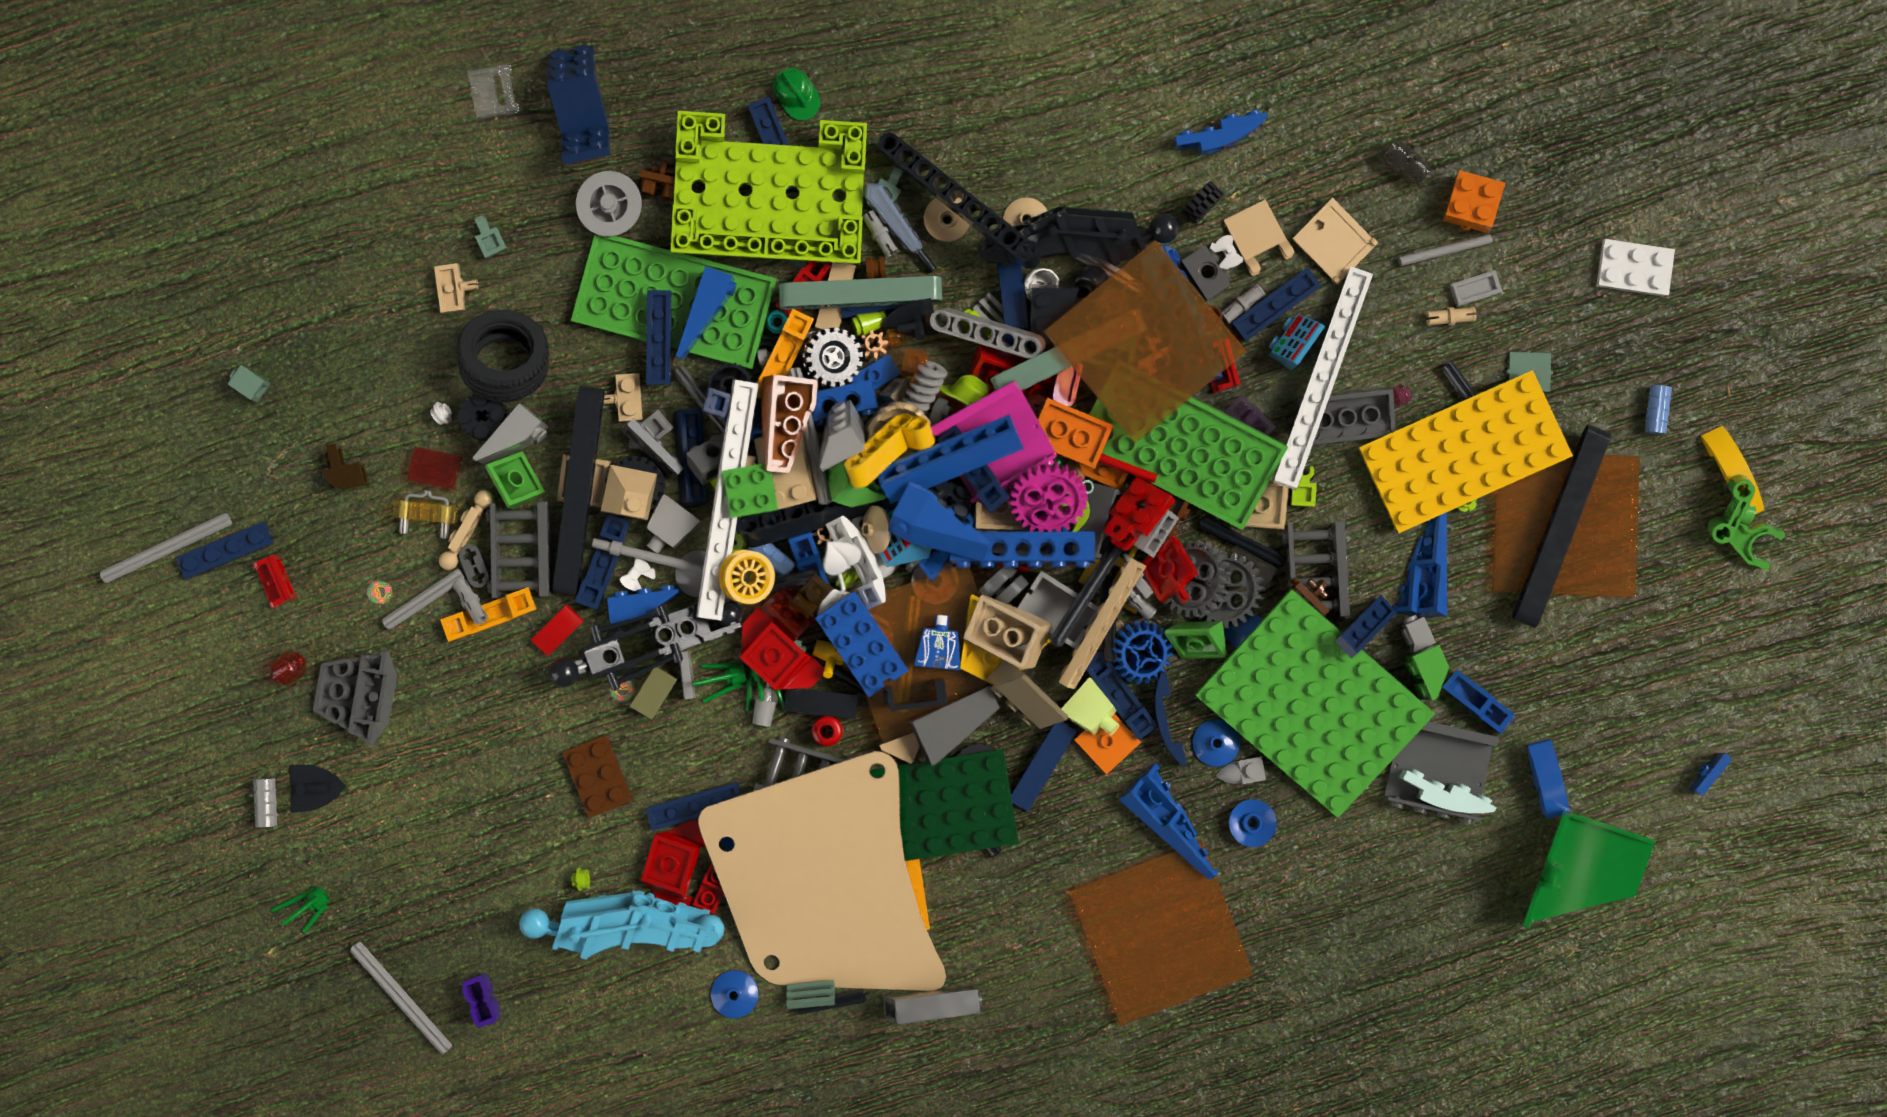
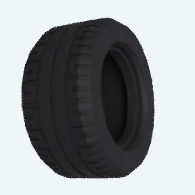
[457,310,549,402]

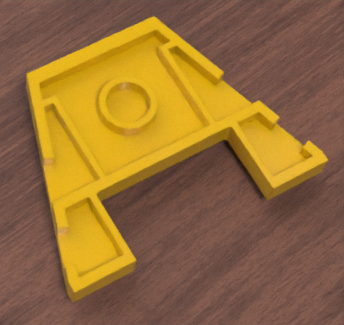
[960,594,1052,685]

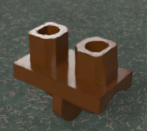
[639,161,675,202]
[1288,577,1330,616]

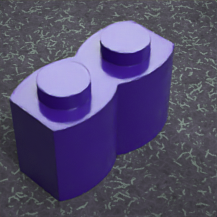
[463,973,501,1028]

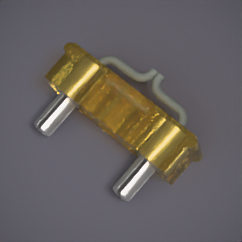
[391,490,461,539]

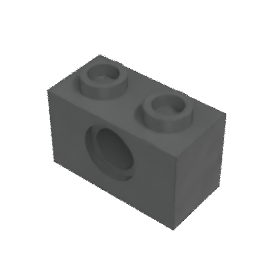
[1179,246,1231,303]
[686,431,725,485]

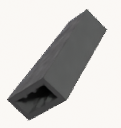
[909,686,1000,765]
[883,987,982,1024]

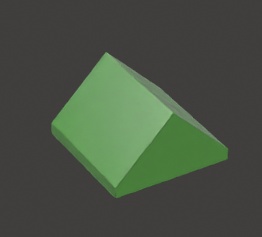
[485,451,545,510]
[1165,621,1226,659]

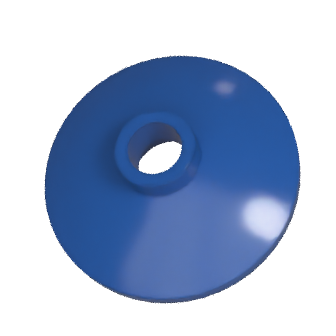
[1192,719,1240,767]
[1229,799,1277,847]
[711,970,758,1018]

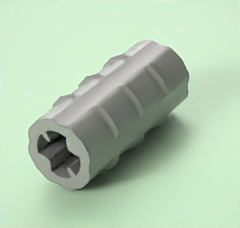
[253,778,278,827]

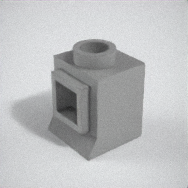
[1401,615,1436,653]

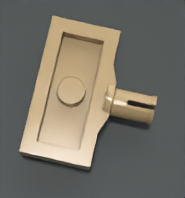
[434,263,479,314]
[604,373,643,422]

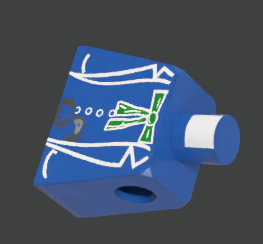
[914,614,960,670]

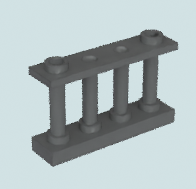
[486,502,553,599]
[1281,521,1350,617]
[753,736,853,792]

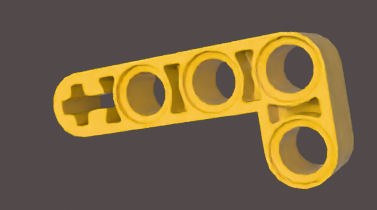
[844,414,935,488]

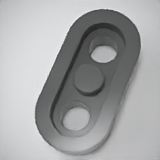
[929,397,952,444]

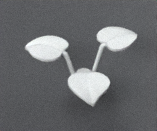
[817,541,900,616]

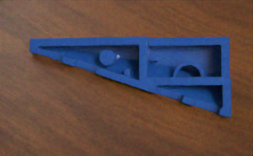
[1393,512,1447,618]
[1119,763,1218,880]

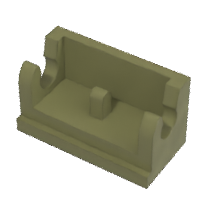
[629,666,677,720]

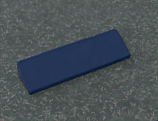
[673,409,709,505]
[1011,722,1077,812]

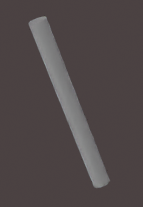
[1399,234,1492,266]

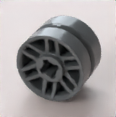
[978,567,1029,604]

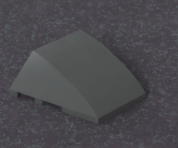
[313,651,397,745]

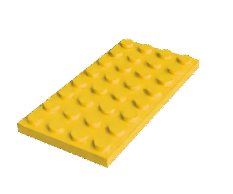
[1358,370,1573,534]

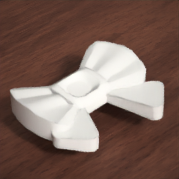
[1210,235,1243,269]
[620,558,655,591]

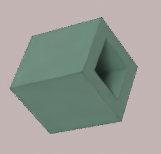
[228,365,271,403]

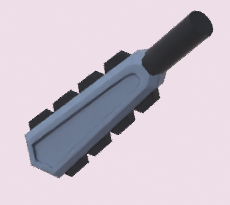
[865,183,937,273]

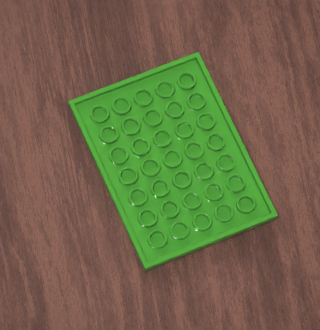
[1195,588,1435,818]

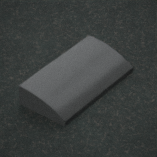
[1296,387,1396,445]

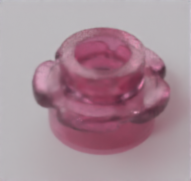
[1393,384,1412,406]

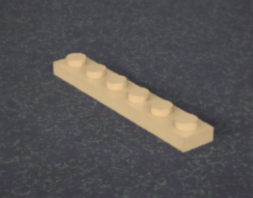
[1059,558,1146,689]

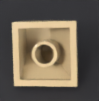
[601,465,657,521]

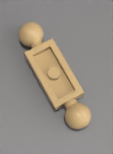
[439,490,494,570]

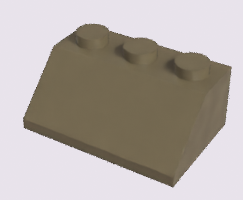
[987,660,1069,729]

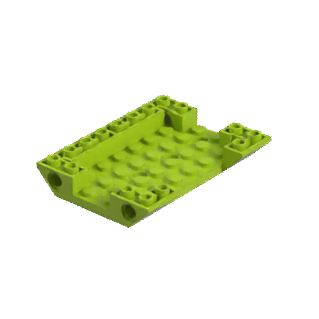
[671,111,867,264]

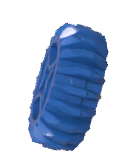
[1112,620,1173,684]

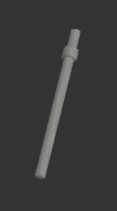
[592,538,704,574]

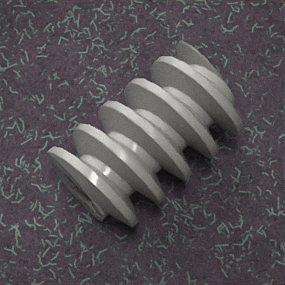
[902,361,948,414]

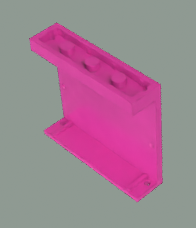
[930,380,1057,504]

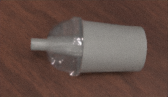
[752,683,778,727]

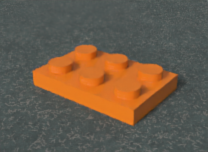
[1038,398,1113,470]

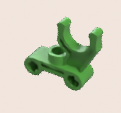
[1707,474,1785,570]

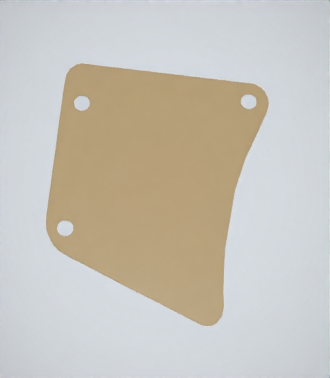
[698,751,946,991]

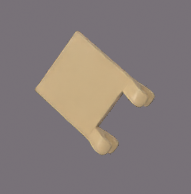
[1223,200,1294,276]

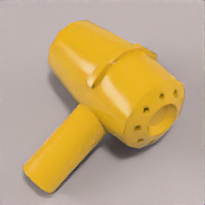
[812,639,845,678]

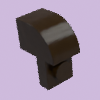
[322,443,369,491]
[789,573,833,619]

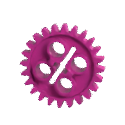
[1009,462,1088,532]

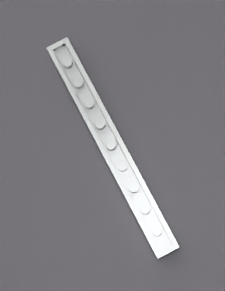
[1274,267,1373,490]
[696,380,758,620]

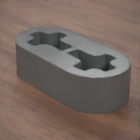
[459,545,491,588]

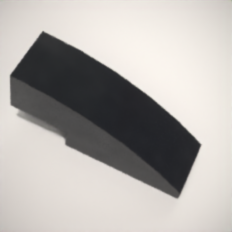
[784,688,858,719]

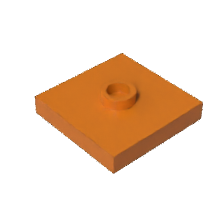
[1074,714,1141,775]

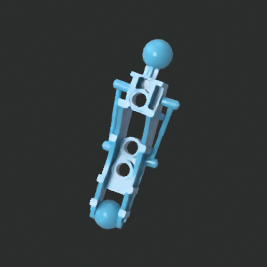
[519,890,725,960]

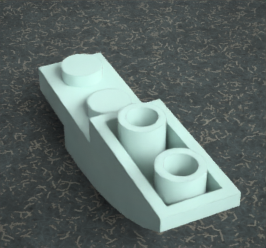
[1399,768,1497,813]

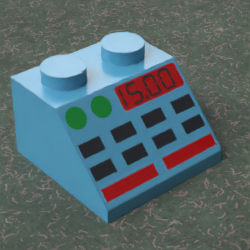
[1268,314,1325,371]
[879,509,932,567]

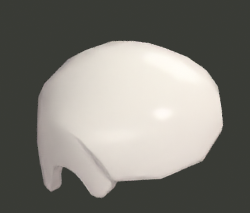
[1024,268,1059,301]

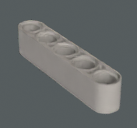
[930,307,1045,358]

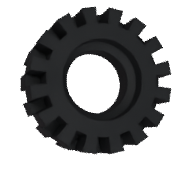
[1182,181,1225,225]

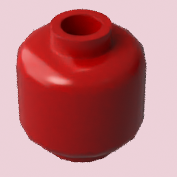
[812,716,844,747]

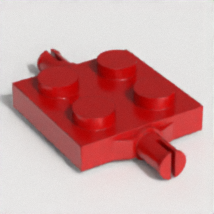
[1142,536,1198,603]

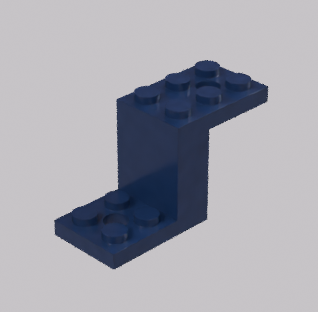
[547,44,611,165]

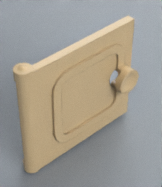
[1292,198,1378,285]

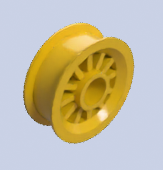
[719,550,775,604]

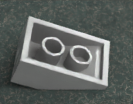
[473,403,549,465]

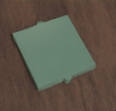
[1506,352,1553,392]

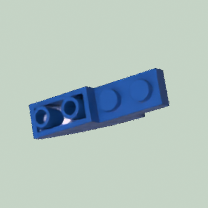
[1174,110,1268,156]

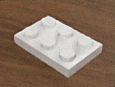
[1596,239,1675,297]

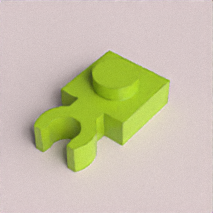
[1290,466,1317,507]

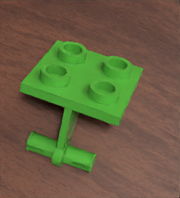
[723,463,778,518]

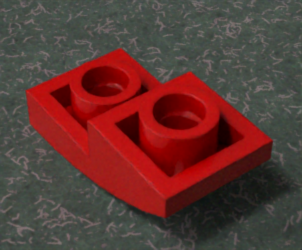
[531,604,584,656]
[693,862,724,915]

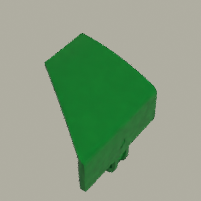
[1522,810,1655,928]

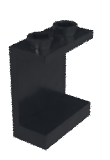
[882,678,948,712]

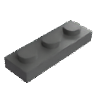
[621,419,684,480]

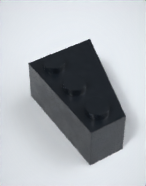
[1030,284,1079,359]

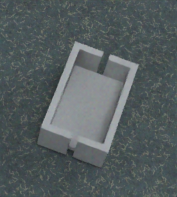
[1017,571,1099,650]

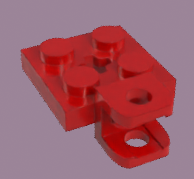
[1104,477,1175,551]

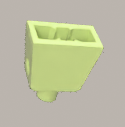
[1062,677,1119,735]

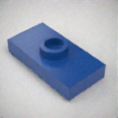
[851,354,901,390]
[1689,752,1732,795]

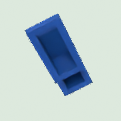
[788,531,829,585]
[1442,670,1515,736]
[1527,738,1570,819]

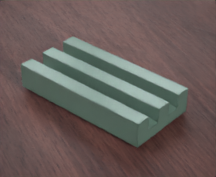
[786,980,835,1009]

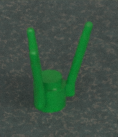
[692,662,747,703]
[746,667,786,712]
[271,886,330,933]

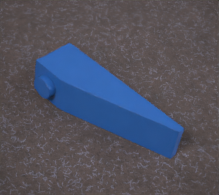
[676,266,737,361]

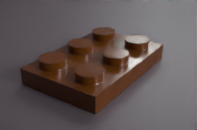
[562,734,634,818]

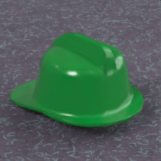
[773,68,820,120]

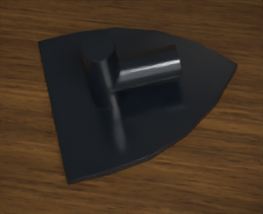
[881,298,939,340]
[290,765,346,813]

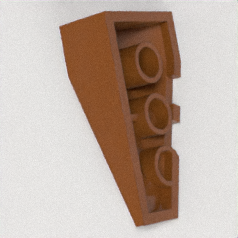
[761,375,818,473]

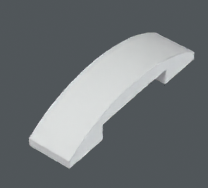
[825,516,886,609]

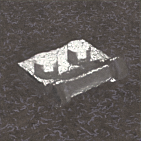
[468,65,519,120]

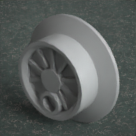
[576,171,642,237]

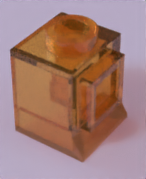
[902,347,929,375]

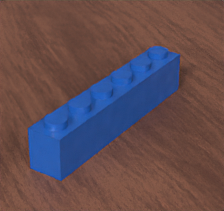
[878,414,1024,504]

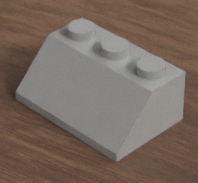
[820,400,865,471]

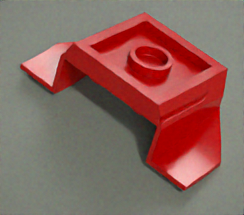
[740,607,824,690]
[641,820,706,906]

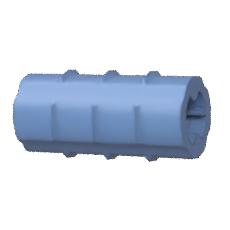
[1645,385,1672,435]
[748,543,797,575]

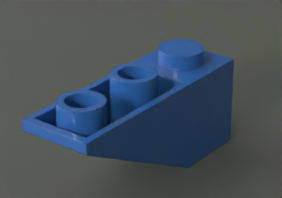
[607,585,681,624]

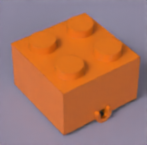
[1443,170,1505,234]

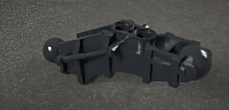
[978,205,1179,267]
[548,597,743,691]

